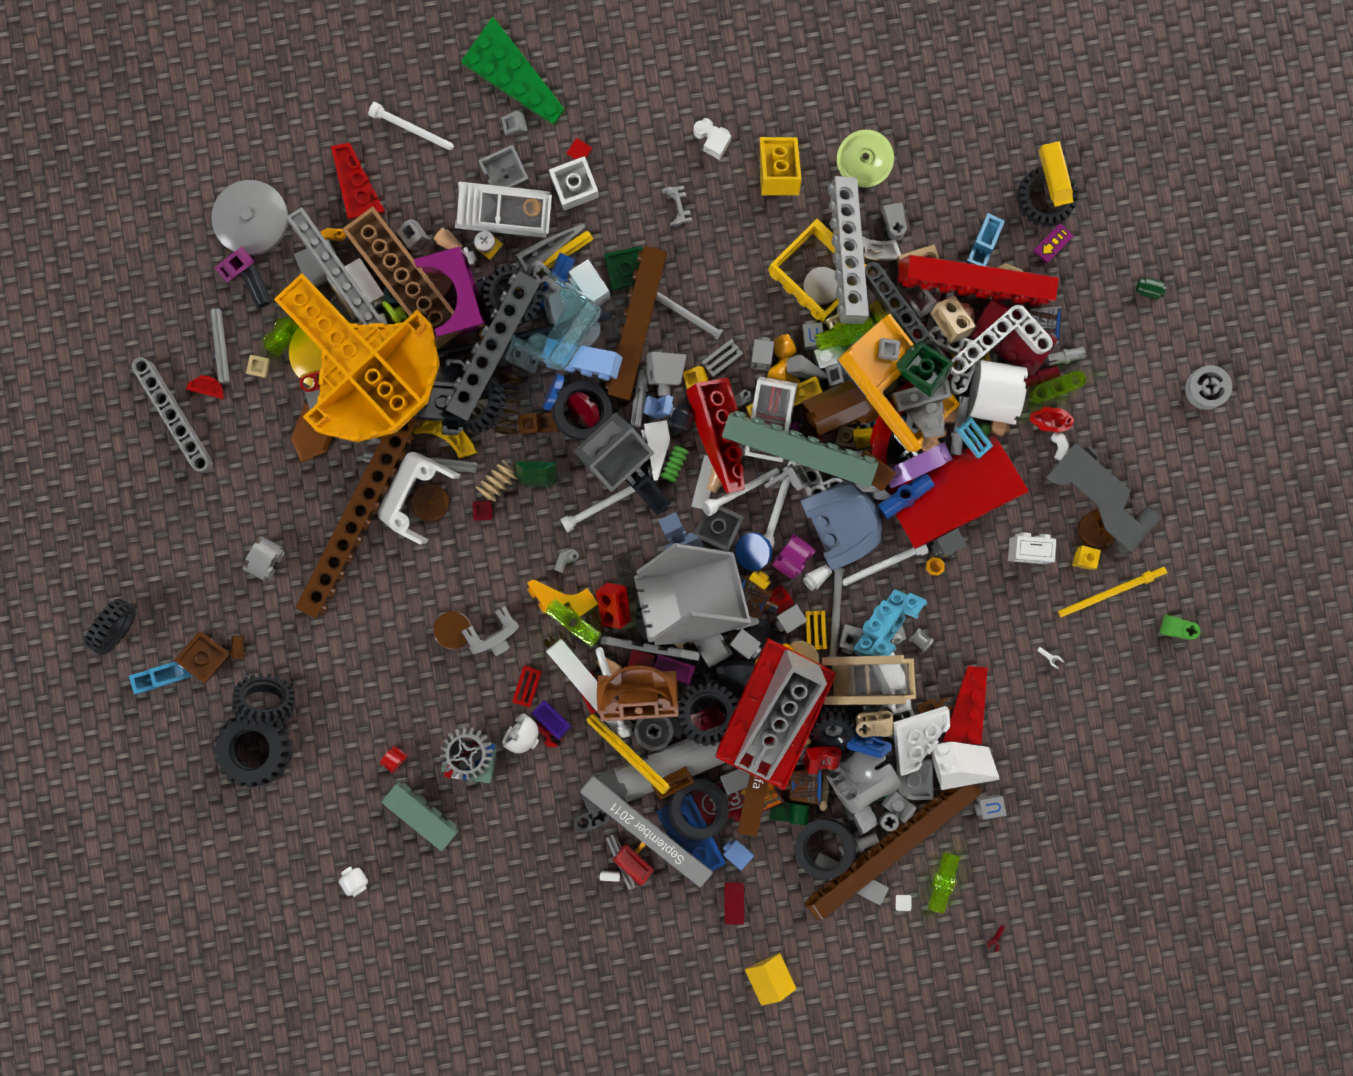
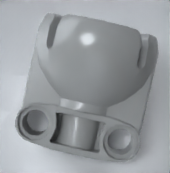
[826,751,901,814]

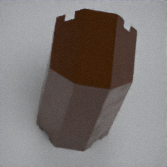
[800,379,879,438]

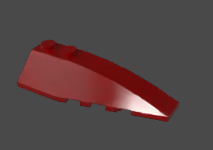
[686,378,745,494]

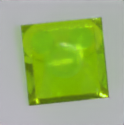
[262,317,299,357]

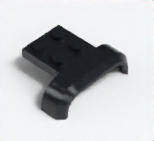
[411,359,464,436]

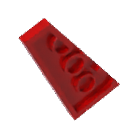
[331,143,385,220]
[942,666,988,745]

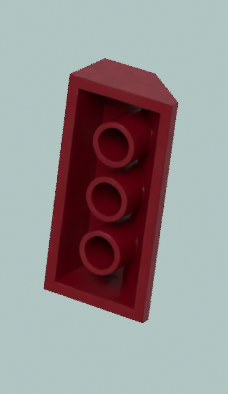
[969,298,1058,376]

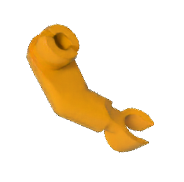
[305,228,346,247]

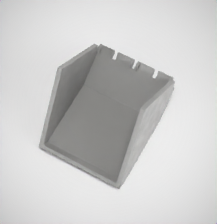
[634,543,751,645]

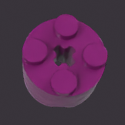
[772,534,816,580]

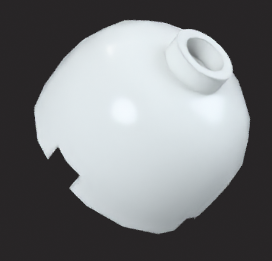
[502,714,539,753]

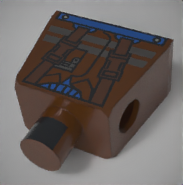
[742,575,779,619]
[777,766,822,805]

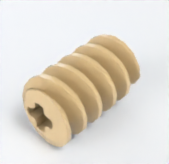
[476,460,518,501]

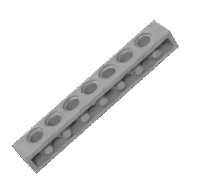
[828,176,869,324]

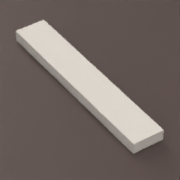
[546,639,635,736]

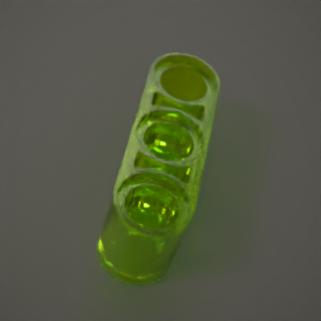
[1029,371,1086,404]

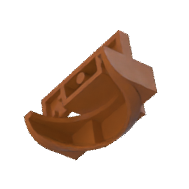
[597,665,679,722]

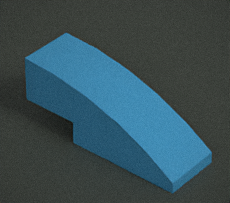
[965,213,1005,266]
[129,662,193,695]

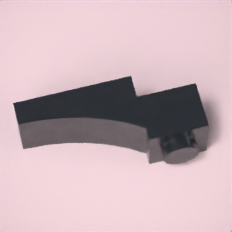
[625,467,671,516]

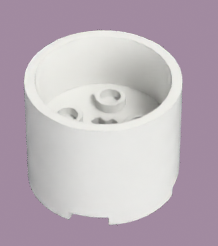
[968,360,1028,425]

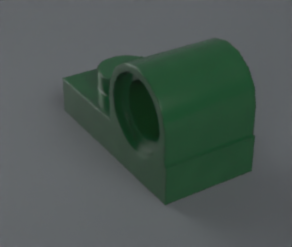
[769,801,810,825]

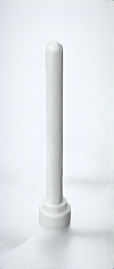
[368,102,454,150]
[763,461,795,549]
[702,468,780,516]
[560,486,635,533]
[842,544,929,586]
[596,647,633,739]

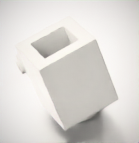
[694,118,731,160]

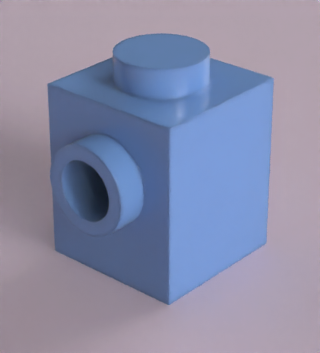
[723,838,754,870]

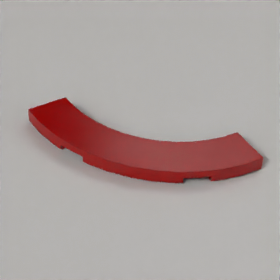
[869,381,915,465]

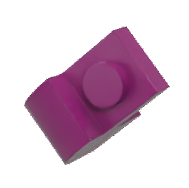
[214,246,254,282]

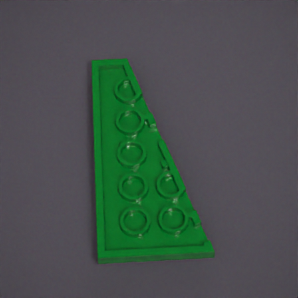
[461,16,565,126]

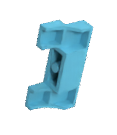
[853,589,927,656]

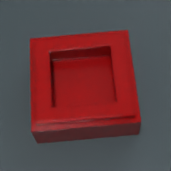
[566,138,593,160]

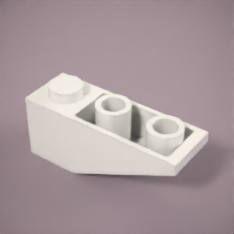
[641,420,670,482]

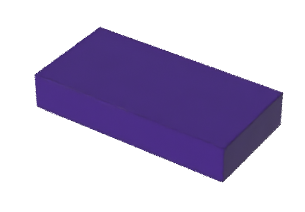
[531,700,572,740]

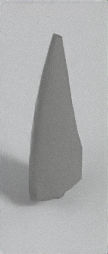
[510,224,585,271]

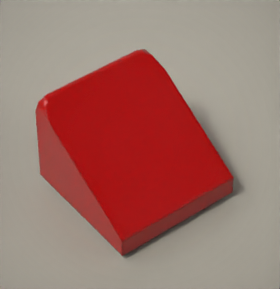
[770,585,794,614]

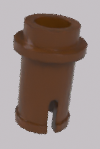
[230,636,246,659]

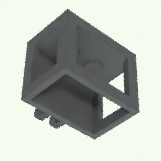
[573,413,654,492]

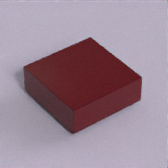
[472,501,493,521]

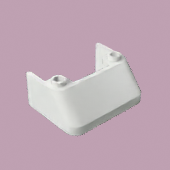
[378,452,461,545]

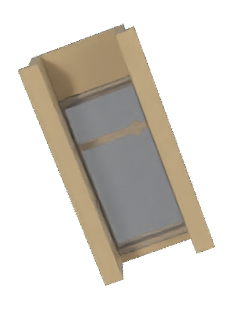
[822,655,916,705]

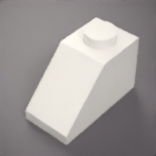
[812,343,850,371]

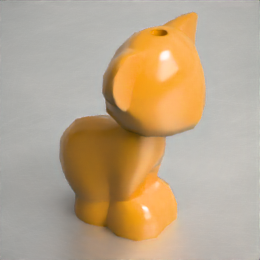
[767,334,801,384]

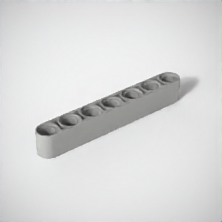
[132,357,213,473]

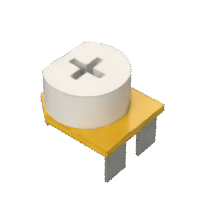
[474,231,503,260]

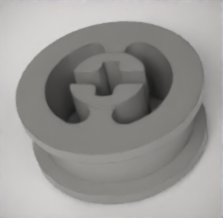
[1185,365,1232,410]

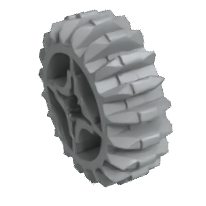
[440,727,493,780]

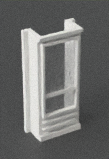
[455,182,552,238]

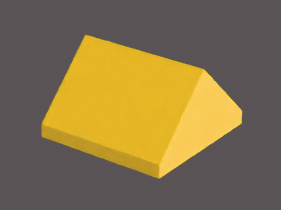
[745,953,796,1006]

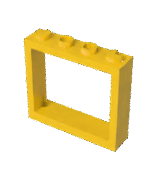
[768,219,872,322]

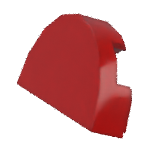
[186,375,224,400]

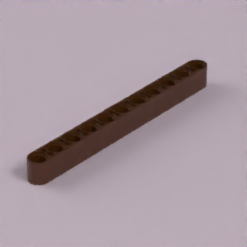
[805,783,983,920]

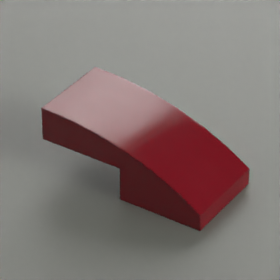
[724,882,744,925]

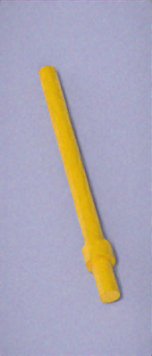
[1058,567,1167,618]

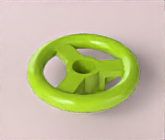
[382,301,407,324]

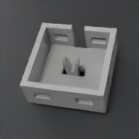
[478,145,530,198]

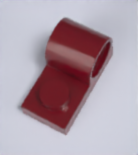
[687,705,725,738]

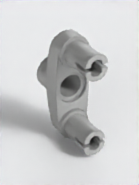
[461,606,519,656]

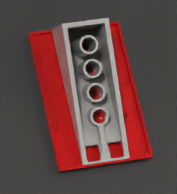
[715,638,836,790]

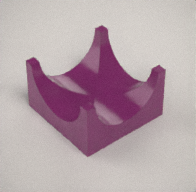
[414,246,487,338]

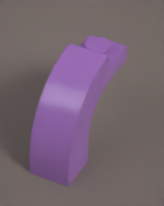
[889,442,953,488]

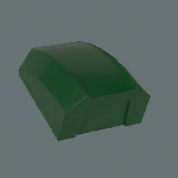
[896,342,954,397]
[516,462,557,489]

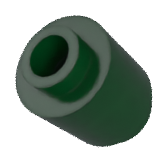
[1136,277,1166,300]

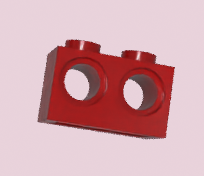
[596,583,631,629]

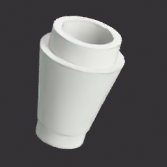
[803,564,832,591]

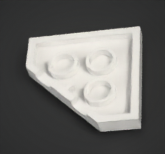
[893,706,950,776]

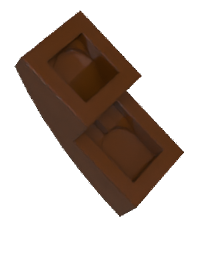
[518,412,560,434]

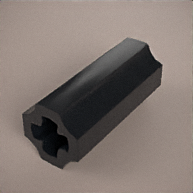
[241,267,272,309]

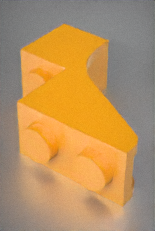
[527,580,598,617]

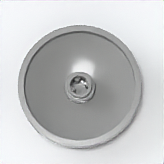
[211,180,289,256]

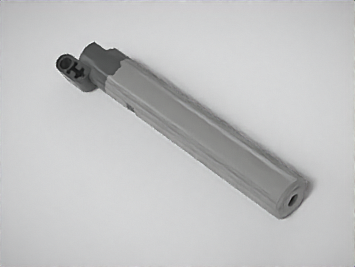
[574,724,726,832]

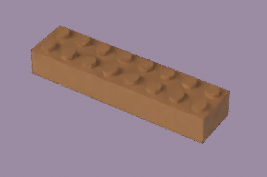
[342,207,462,350]

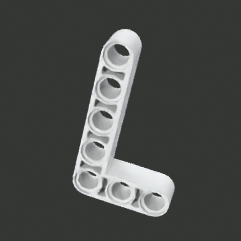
[950,305,1053,376]

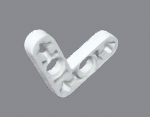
[929,327,978,395]

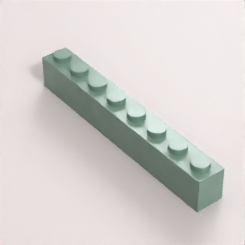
[722,411,879,488]

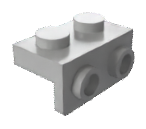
[896,285,937,319]

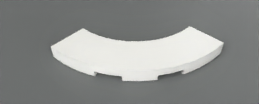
[829,222,901,261]

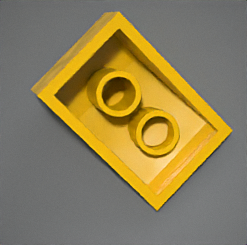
[760,137,802,195]

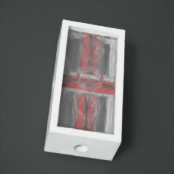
[745,377,798,462]

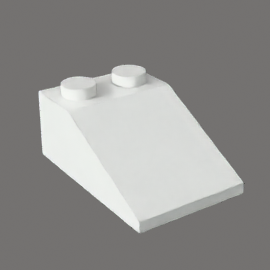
[932,742,999,790]

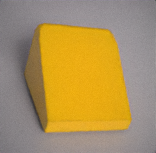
[683,366,709,389]

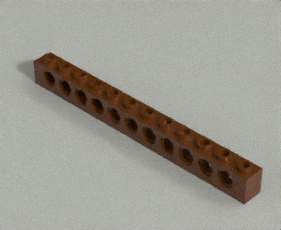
[295,419,424,618]

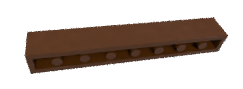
[605,246,667,402]

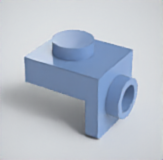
[643,395,673,420]

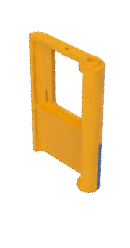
[837,314,960,452]

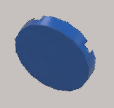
[542,373,565,411]
[735,532,772,571]

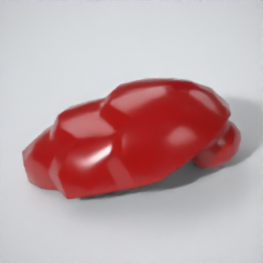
[1029,407,1074,433]

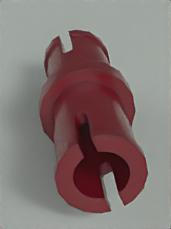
[1023,365,1060,387]

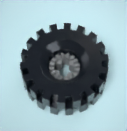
[809,705,857,751]

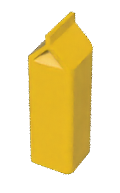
[1039,141,1074,207]

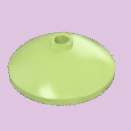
[837,129,894,187]

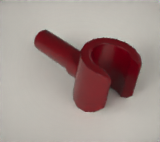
[987,925,1005,953]

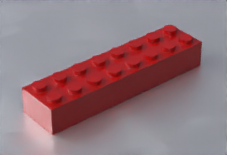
[897,255,1059,307]

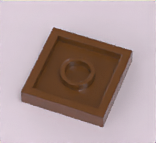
[174,631,230,685]

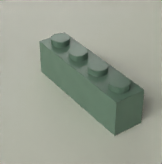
[381,783,459,852]

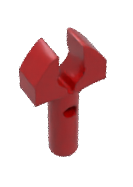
[533,719,563,747]

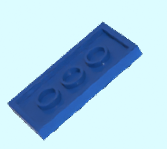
[656,794,726,882]

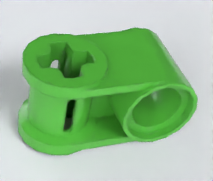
[1159,615,1200,640]

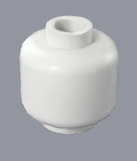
[339,867,368,897]

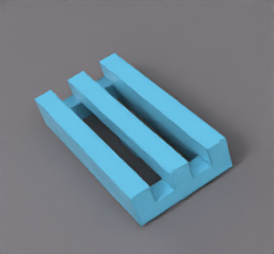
[955,417,993,458]

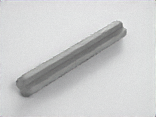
[210,309,230,383]

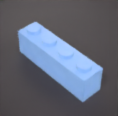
[541,338,622,381]

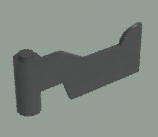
[1046,443,1161,555]

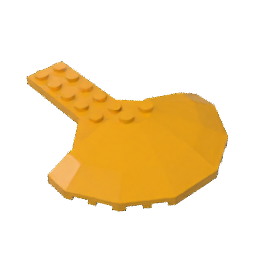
[274,273,440,442]

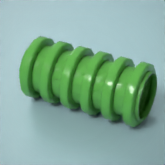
[660,446,689,483]

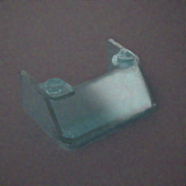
[511,272,601,370]

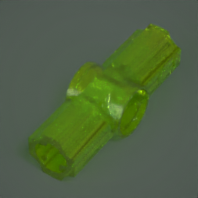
[814,317,873,351]
[545,599,601,647]
[928,852,960,914]

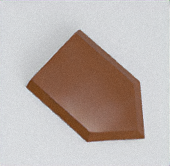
[291,403,333,463]

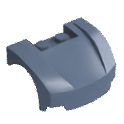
[801,479,882,570]

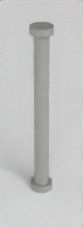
[656,292,723,340]
[828,568,845,657]

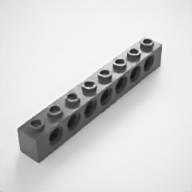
[444,271,540,421]

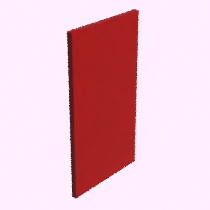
[885,435,1029,549]

